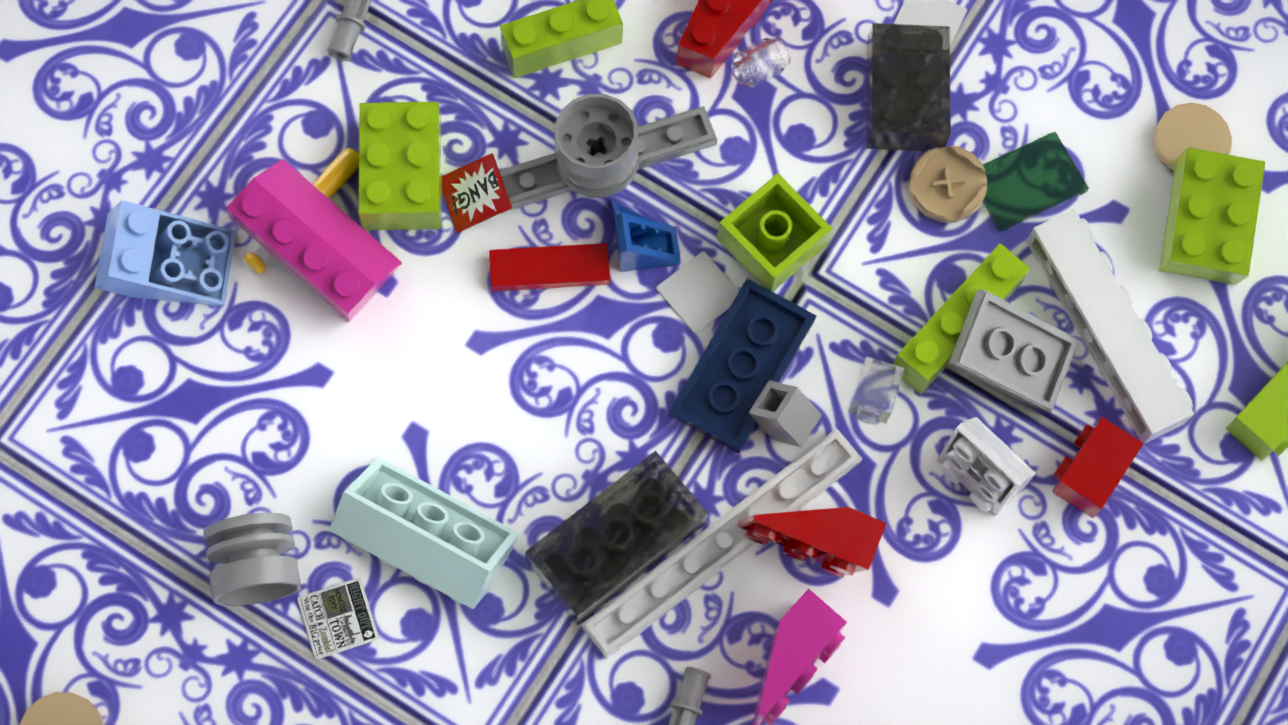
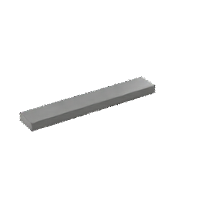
[499,106,717,213]

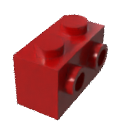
[1051,417,1144,518]

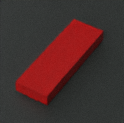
[489,243,610,292]

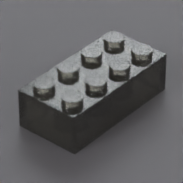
[525,450,708,626]

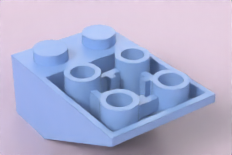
[94,200,236,306]

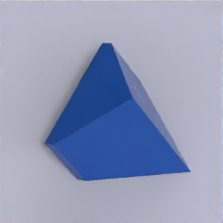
[611,199,681,272]

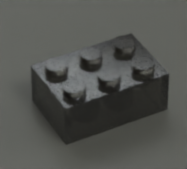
[866,23,951,151]

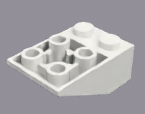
[937,417,1036,516]

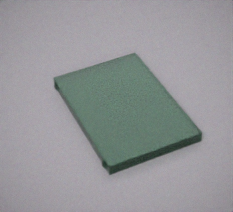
[983,131,1089,232]

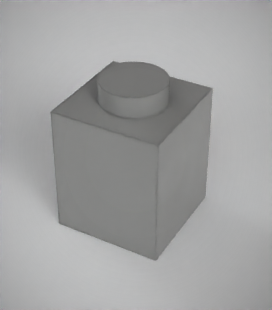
[749,380,822,448]

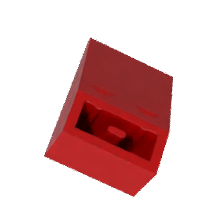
[737,507,887,578]

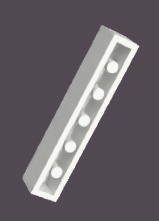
[1026,209,1194,444]

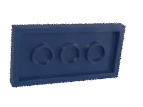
[669,278,817,454]

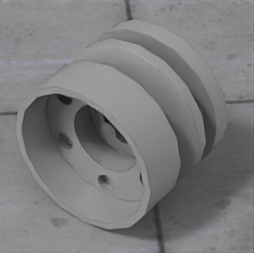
[555,94,638,198]
[203,513,302,606]

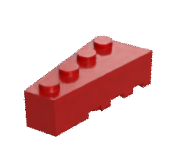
[676,0,773,78]

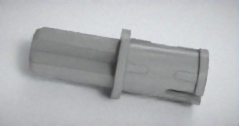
[327,0,371,61]
[668,666,711,725]

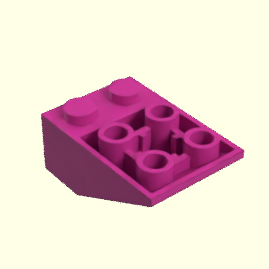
[752,588,847,725]

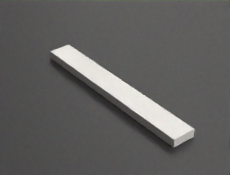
[581,428,862,659]

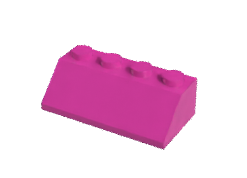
[226,159,402,322]

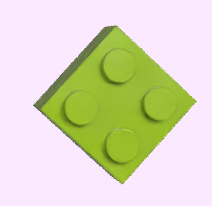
[717,173,833,292]

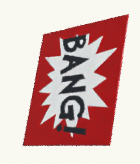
[441,153,512,233]

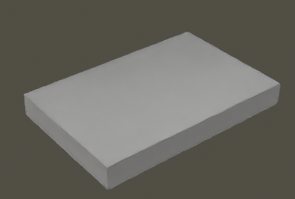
[948,290,1079,413]

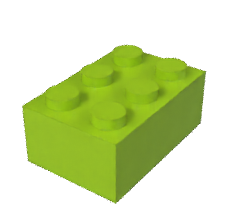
[359,102,442,231]
[1159,147,1266,285]

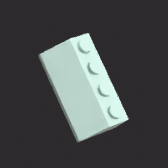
[329,457,520,609]

